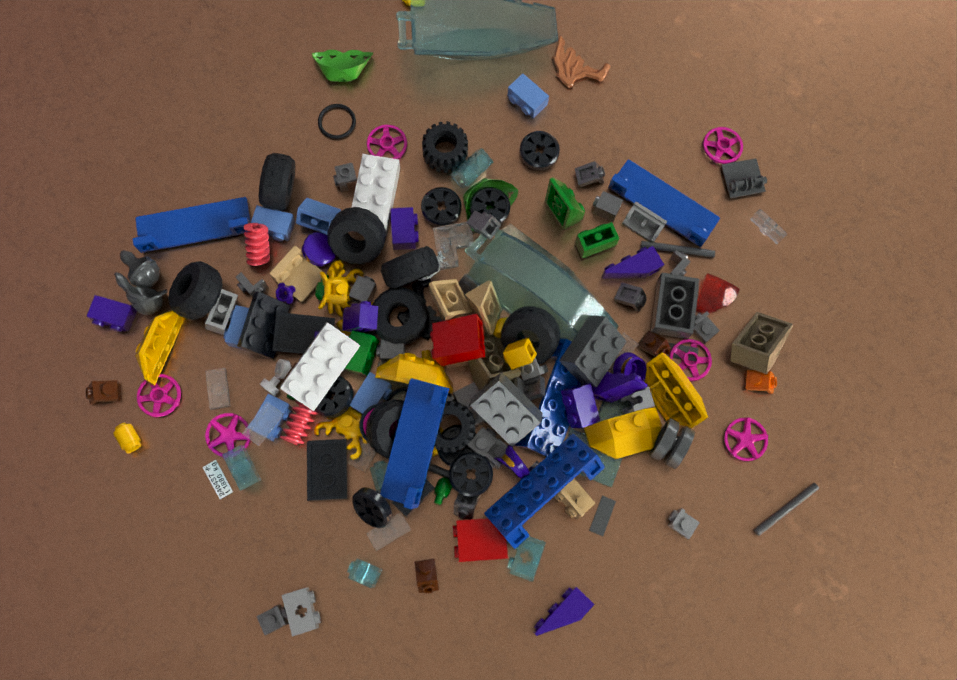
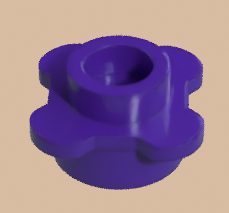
[276,283,295,304]

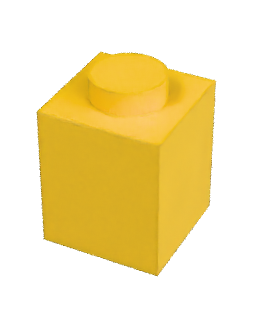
[503,337,537,370]

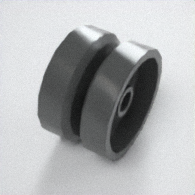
[650,418,695,469]

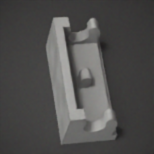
[622,202,667,242]
[620,386,655,415]

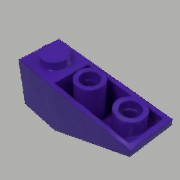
[602,246,664,279]
[591,372,648,403]
[533,587,595,636]

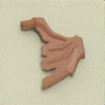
[552,36,611,88]

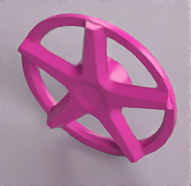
[367,125,407,159]
[702,127,743,164]
[669,339,712,381]
[137,374,181,417]
[205,413,251,457]
[724,417,768,461]

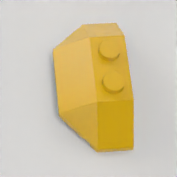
[135,311,185,386]
[645,352,708,429]
[375,353,453,393]
[584,407,662,459]

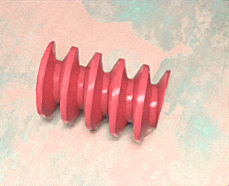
[244,223,270,266]
[279,401,317,445]

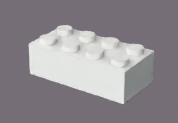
[351,154,400,236]
[280,322,360,411]

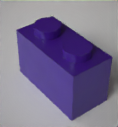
[391,207,419,250]
[86,295,137,332]
[342,301,378,333]
[561,383,600,428]

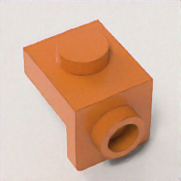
[745,370,777,394]

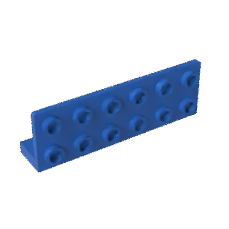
[608,159,720,247]
[133,197,251,253]
[514,338,581,457]
[380,378,449,509]
[484,434,605,549]

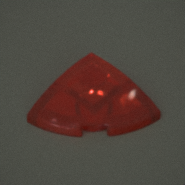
[696,273,740,313]

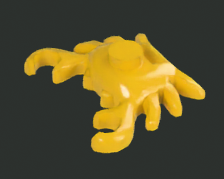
[318,269,364,317]
[314,406,367,460]

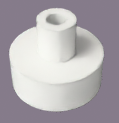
[275,359,292,379]
[260,376,280,396]

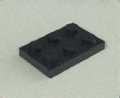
[237,291,290,359]
[272,312,335,354]
[307,439,348,501]

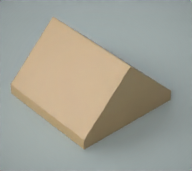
[429,279,473,321]
[465,280,502,335]

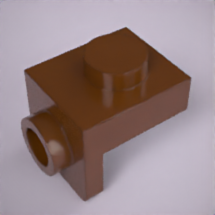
[637,330,671,357]
[86,380,118,404]
[414,559,439,593]

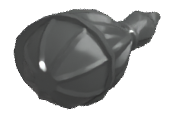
[120,250,160,288]
[114,272,168,315]

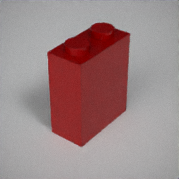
[430,314,486,366]
[453,518,508,562]

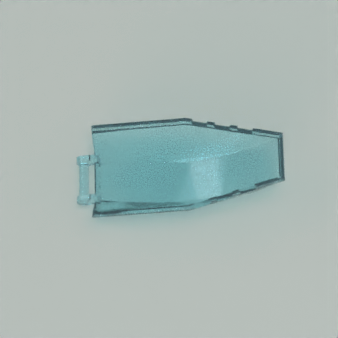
[396,0,558,60]
[465,224,619,341]

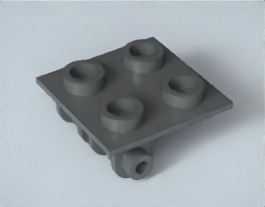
[721,158,767,198]

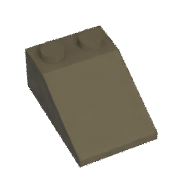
[730,312,793,374]
[468,329,522,390]

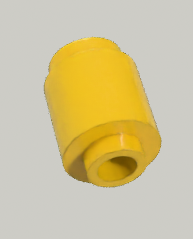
[113,423,141,453]

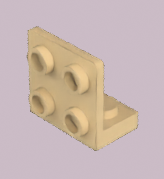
[269,246,323,303]
[554,479,596,519]

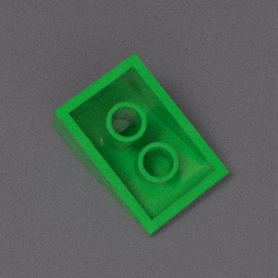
[545,177,585,231]

